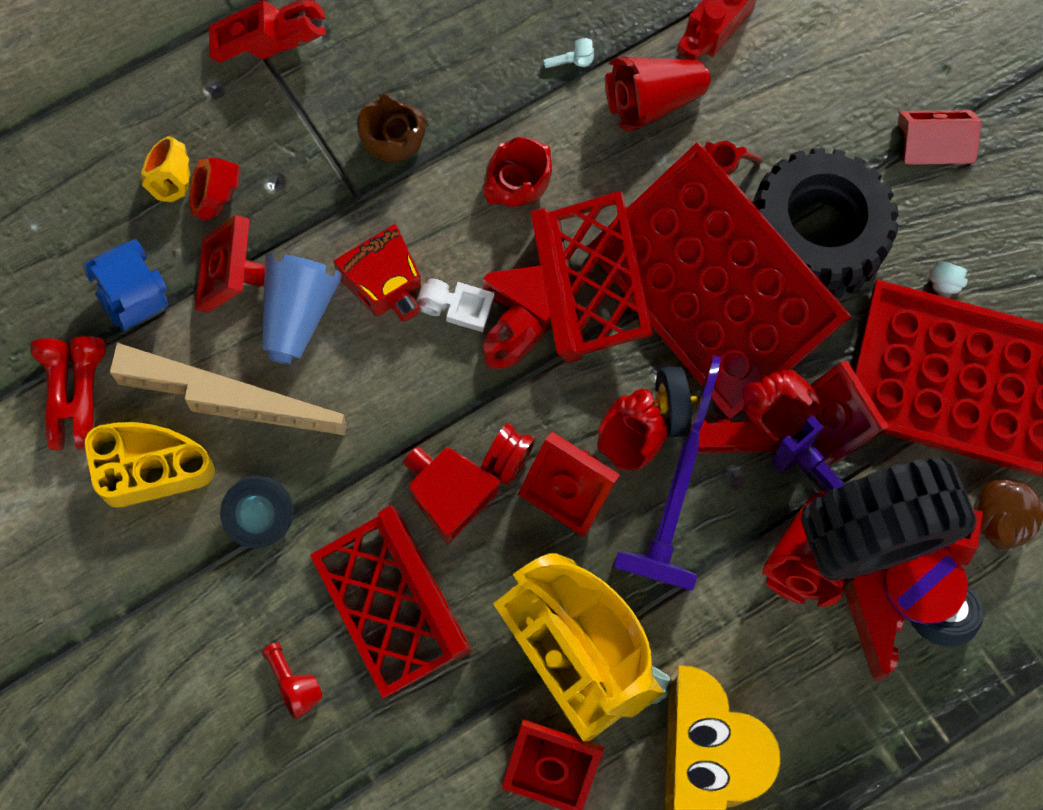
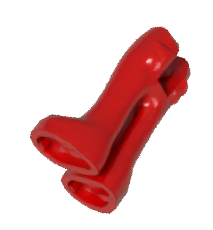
[30,336,106,451]

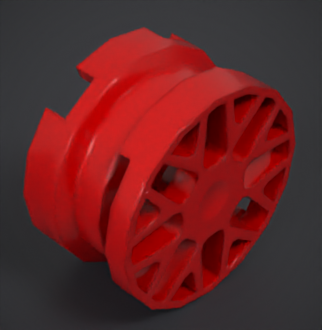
[481,423,536,486]

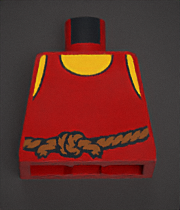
[333,224,421,322]

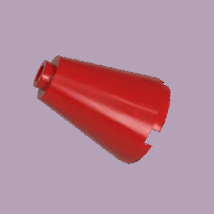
[605,57,711,132]
[762,491,844,607]

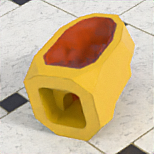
[141,136,190,202]

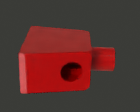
[403,446,501,545]

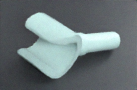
[544,38,594,68]

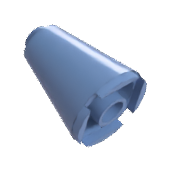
[262,253,342,365]

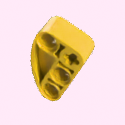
[85,422,215,508]

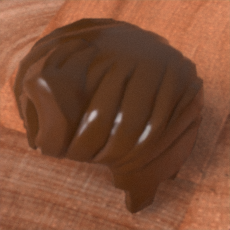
[357,93,428,163]
[973,480,1043,550]

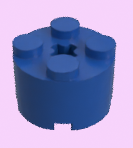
[83,239,169,332]

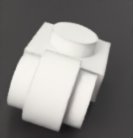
[417,279,495,332]

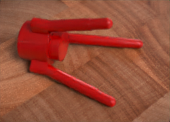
[704,141,763,175]

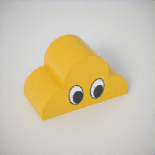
[664,665,780,810]

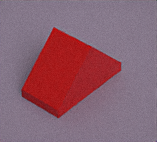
[483,265,550,335]

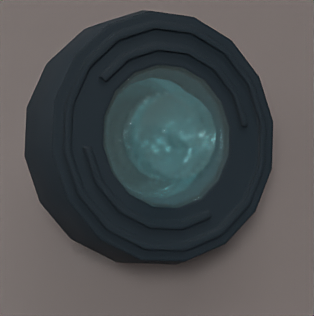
[220,476,294,549]

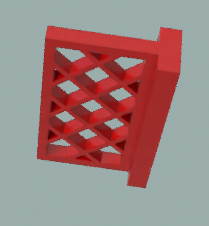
[531,191,653,363]
[310,505,473,698]

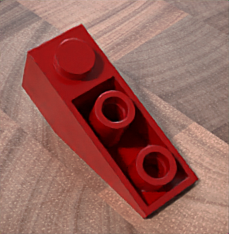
[844,569,905,681]

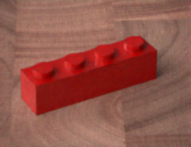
[687,419,784,453]

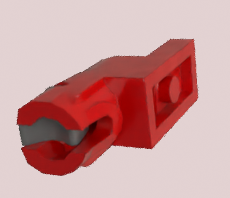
[209,0,326,63]

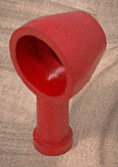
[261,642,323,719]

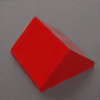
[501,720,604,810]

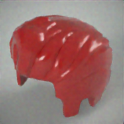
[482,137,552,208]
[742,369,820,442]
[596,389,669,471]

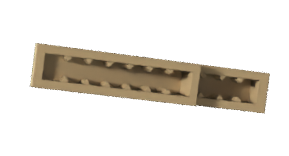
[110,343,347,435]

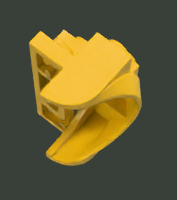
[493,553,665,742]

